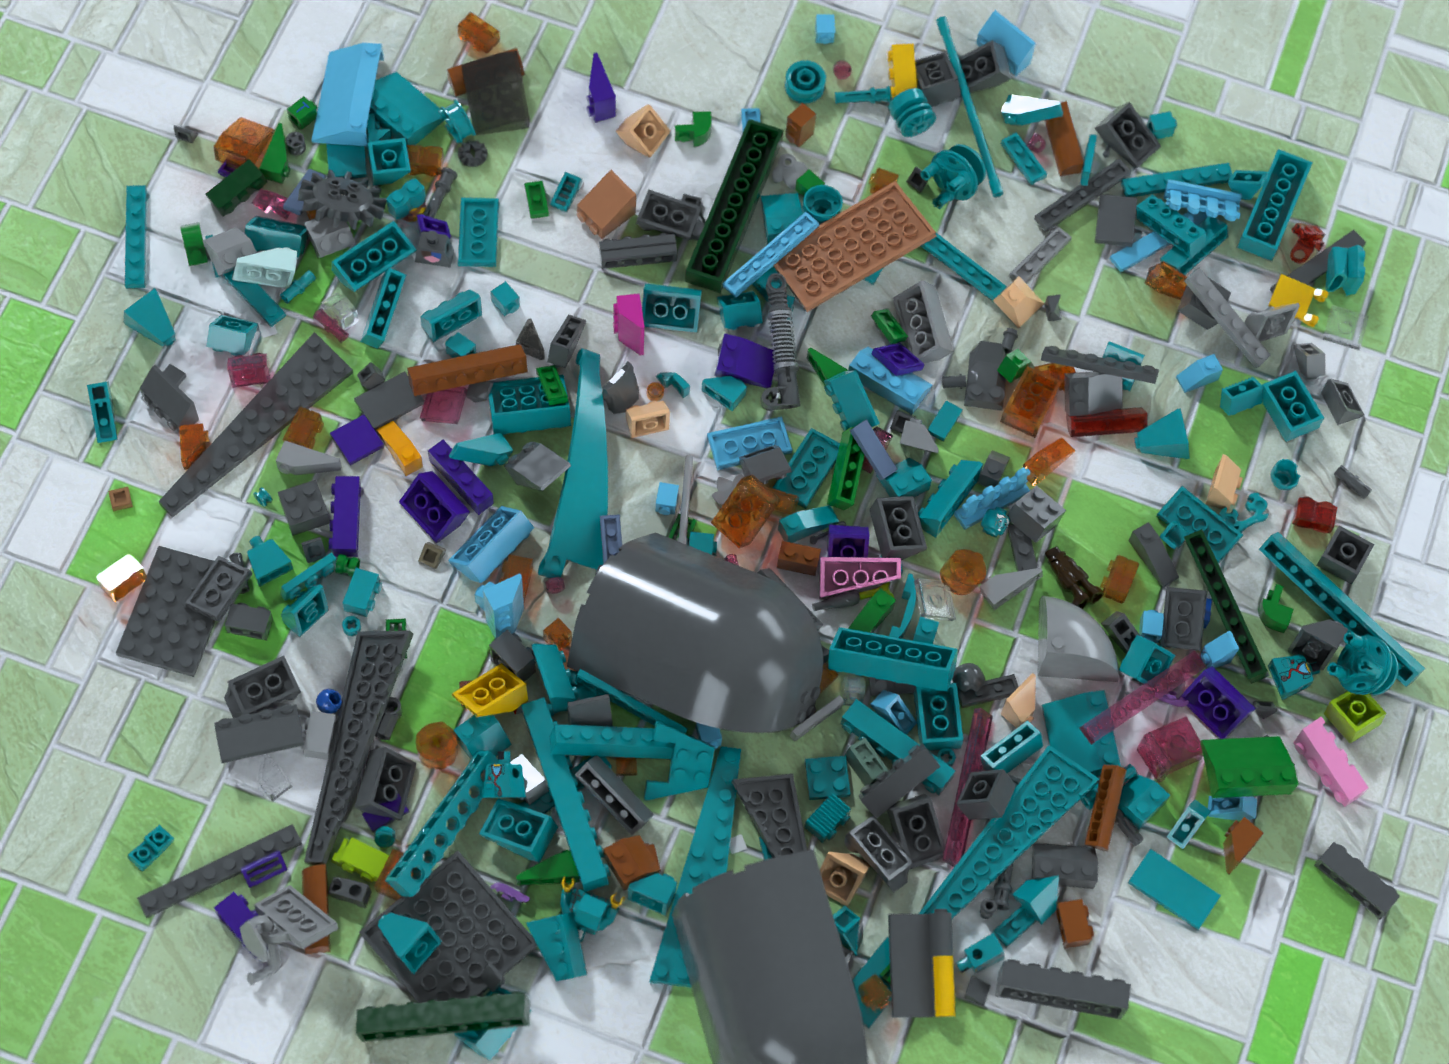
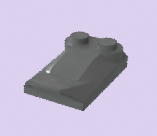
[636,189,706,240]
[964,341,1006,411]
[224,655,301,718]
[844,816,913,893]

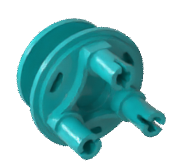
[920,144,986,209]
[1327,632,1399,696]

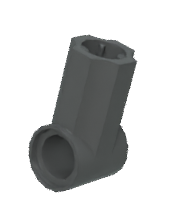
[375,697,402,740]

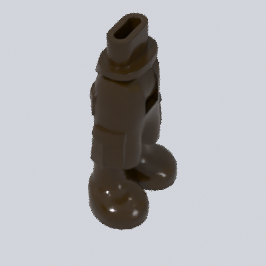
[1045,546,1104,609]

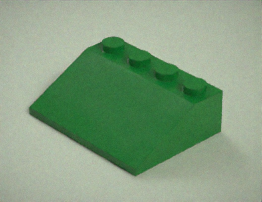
[1200,736,1298,798]

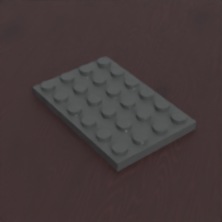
[116,546,216,677]

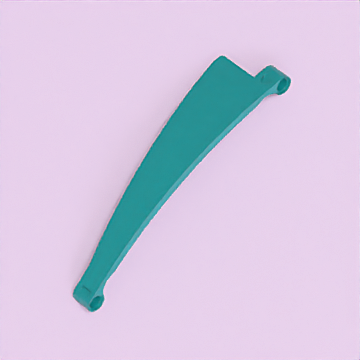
[538,348,608,581]

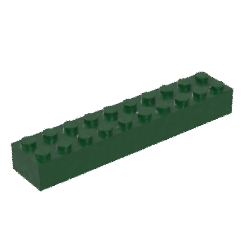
[685,119,784,293]

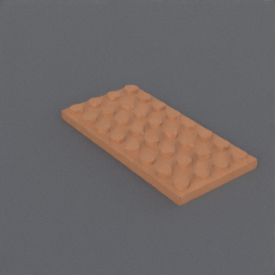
[773,181,936,312]

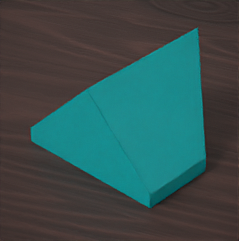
[1012,875,1059,925]
[833,906,861,957]

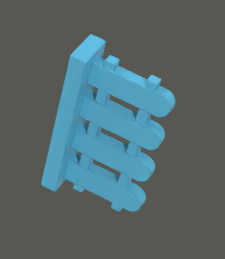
[1164,179,1241,221]
[954,467,1031,530]

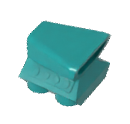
[1325,245,1365,296]

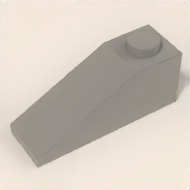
[276,441,342,475]
[980,568,1043,610]

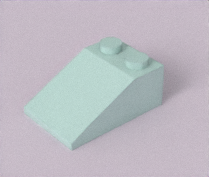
[232,248,297,289]

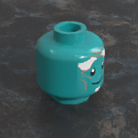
[981,507,1010,537]

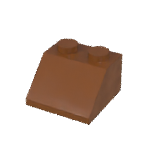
[1223,817,1264,875]
[603,835,661,892]

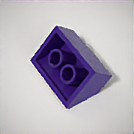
[399,471,470,543]
[1179,666,1256,739]

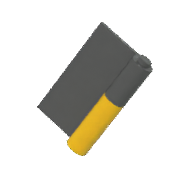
[888,909,956,1018]

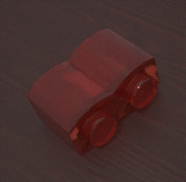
[1292,497,1337,533]

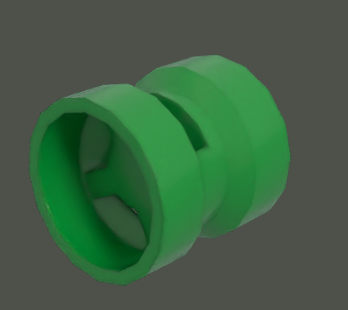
[335,554,360,577]

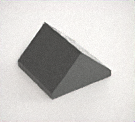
[1321,379,1364,425]

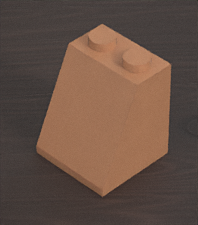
[577,170,636,239]

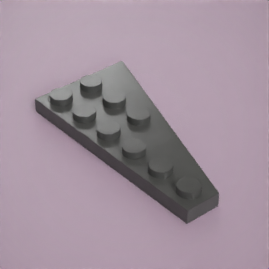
[732,774,807,858]

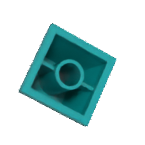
[123,288,176,347]
[1134,408,1190,459]
[378,912,442,974]

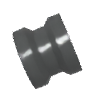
[286,132,306,156]

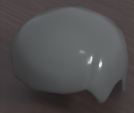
[952,663,986,693]

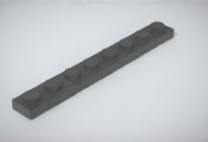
[137,824,302,918]

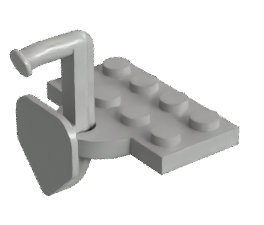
[240,885,338,985]

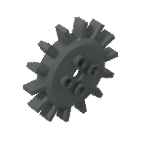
[298,170,386,230]

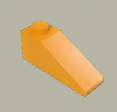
[376,421,423,476]

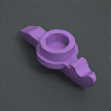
[1149,689,1189,707]
[490,882,530,902]

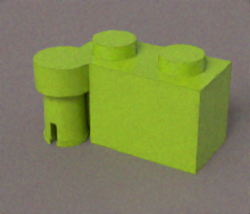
[331,837,389,882]

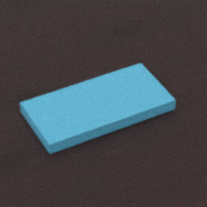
[707,416,792,470]

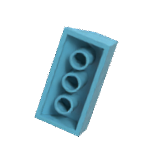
[848,347,933,415]
[448,506,534,583]
[483,574,524,639]

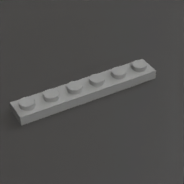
[1184,268,1270,368]

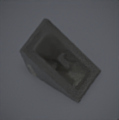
[516,318,545,360]

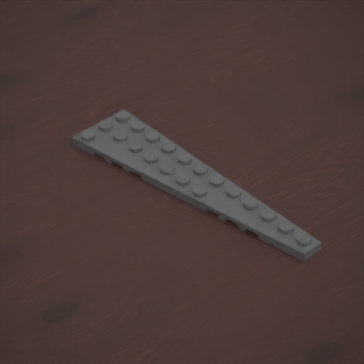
[159,332,353,518]
[304,630,414,865]

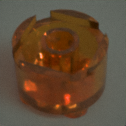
[940,549,986,595]
[416,722,458,770]

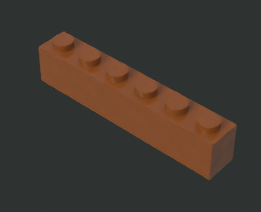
[407,344,528,396]

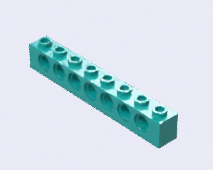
[385,751,498,897]

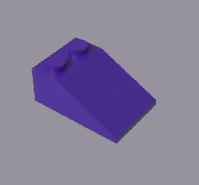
[586,52,616,123]
[714,333,775,388]

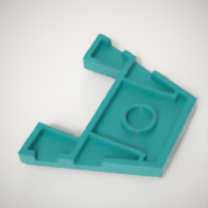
[644,721,715,800]

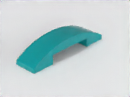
[889,573,916,639]

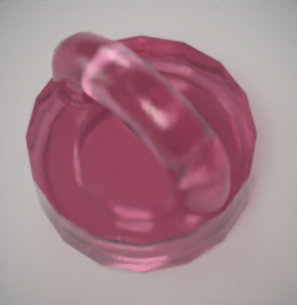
[833,60,852,79]
[1027,133,1046,153]

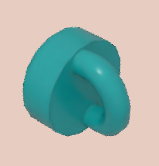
[374,826,396,848]

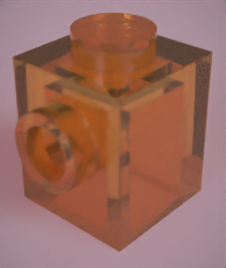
[868,168,899,193]
[543,618,572,651]
[857,973,892,1011]

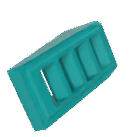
[549,171,583,213]

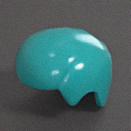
[1270,459,1300,490]

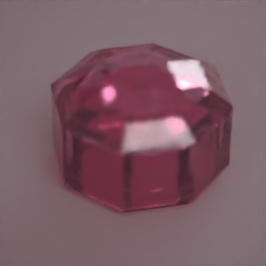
[545,577,565,594]

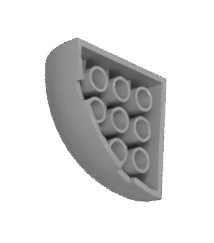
[1037,596,1119,682]

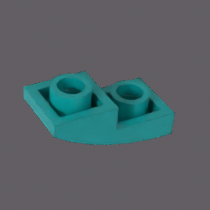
[128,825,174,872]

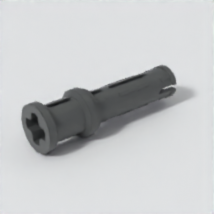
[423,167,458,218]
[993,862,1014,910]

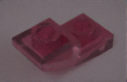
[252,189,291,220]

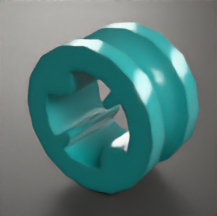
[253,487,273,507]
[342,616,361,636]
[937,748,956,767]

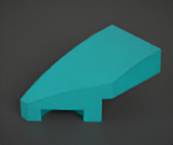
[656,372,690,398]

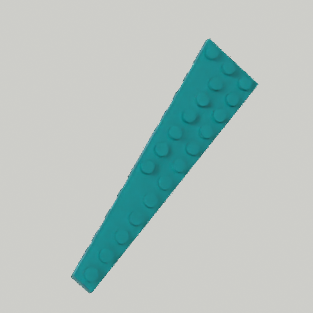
[919,745,1100,919]

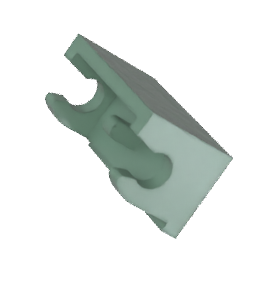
[844,738,889,786]

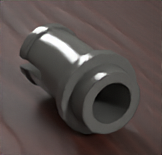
[1002,328,1018,354]
[942,374,966,389]
[979,899,997,919]

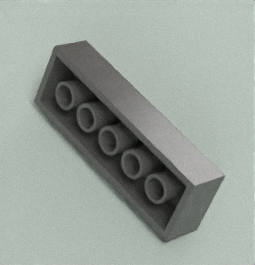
[995,959,1131,1020]

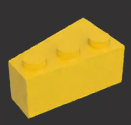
[887,43,917,98]

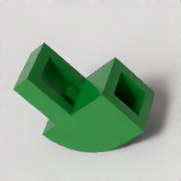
[674,111,712,147]
[180,222,208,266]
[1258,584,1294,634]

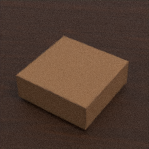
[108,487,133,511]

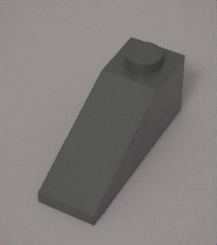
[547,314,586,368]
[1129,522,1179,587]
[1101,611,1140,654]

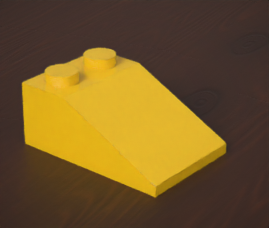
[452,664,529,717]

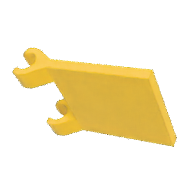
[1268,274,1328,327]

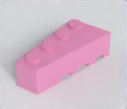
[819,557,901,599]
[1293,716,1369,807]

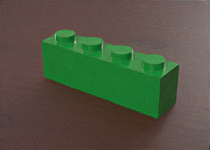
[827,427,864,510]

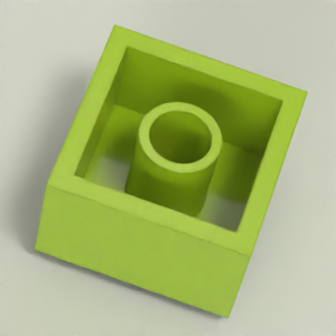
[1324,691,1387,744]

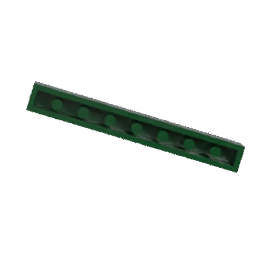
[1184,529,1270,684]
[356,991,530,1042]

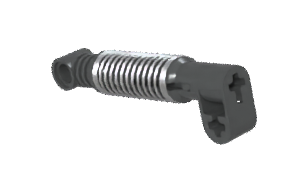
[760,273,801,411]

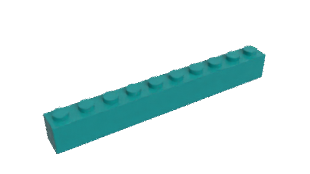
[1259,532,1426,687]
[521,697,611,892]

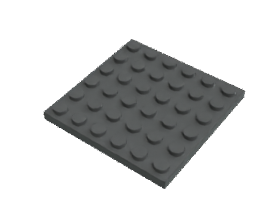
[359,851,538,1003]

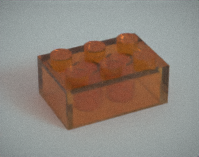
[1000,366,1062,438]
[711,474,781,548]

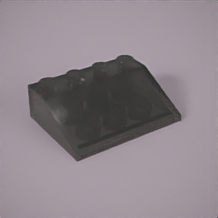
[461,51,530,136]

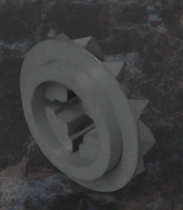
[458,139,488,167]

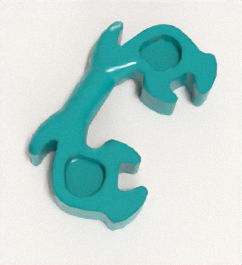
[1219,493,1269,533]

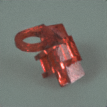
[1290,223,1325,263]

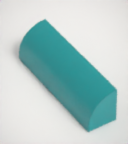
[1160,216,1228,281]

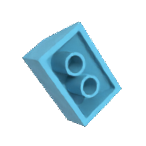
[976,10,1036,76]

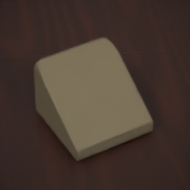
[418,542,446,569]

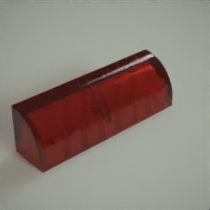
[1066,407,1147,437]

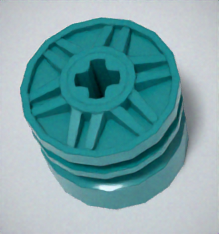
[888,88,936,137]
[802,185,843,225]

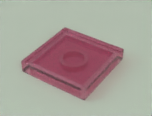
[420,387,468,424]
[1137,732,1173,782]

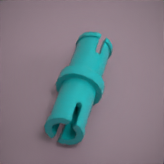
[280,270,316,303]

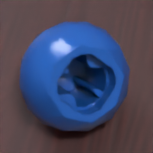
[316,688,342,714]

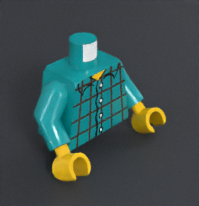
[560,876,625,942]

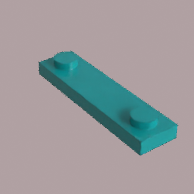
[223,270,286,327]

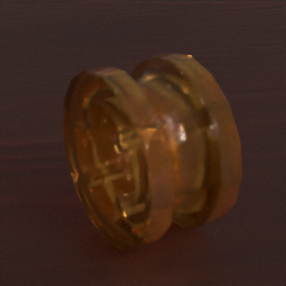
[646,382,664,401]

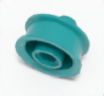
[785,60,826,104]
[438,99,476,143]

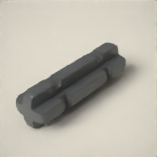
[1115,809,1144,846]

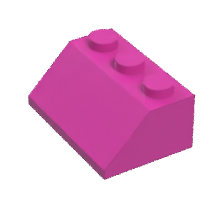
[613,293,645,355]

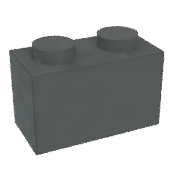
[225,603,273,641]

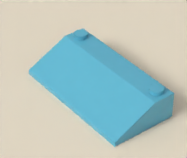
[312,43,384,146]

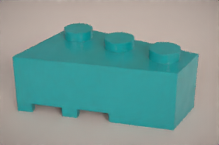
[526,912,587,982]

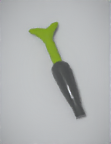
[812,582,894,611]

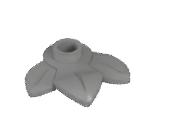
[772,154,808,190]
[712,474,748,508]

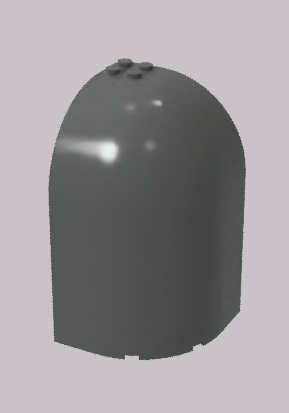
[567,533,823,733]
[672,849,868,1064]

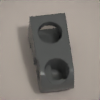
[328,877,372,909]

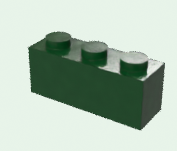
[205,159,267,217]

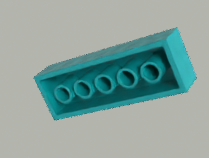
[1237,149,1313,261]
[828,627,958,691]

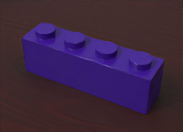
[428,439,494,515]
[329,476,361,557]

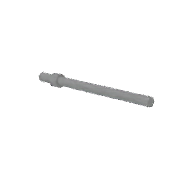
[677,455,693,545]

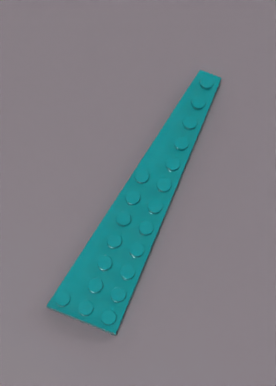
[649,746,741,988]

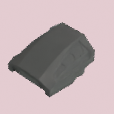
[602,361,639,414]

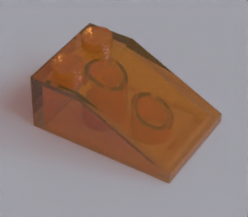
[213,117,275,168]

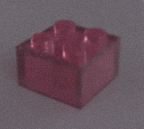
[1147,716,1203,775]

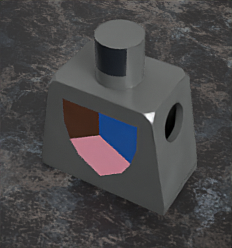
[415,231,454,268]

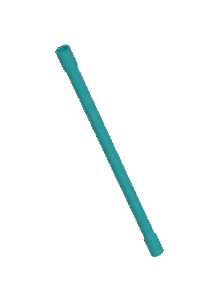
[936,16,1004,197]

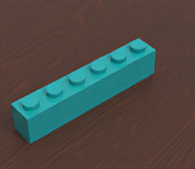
[840,699,956,795]
[549,724,674,759]

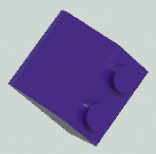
[827,525,870,558]

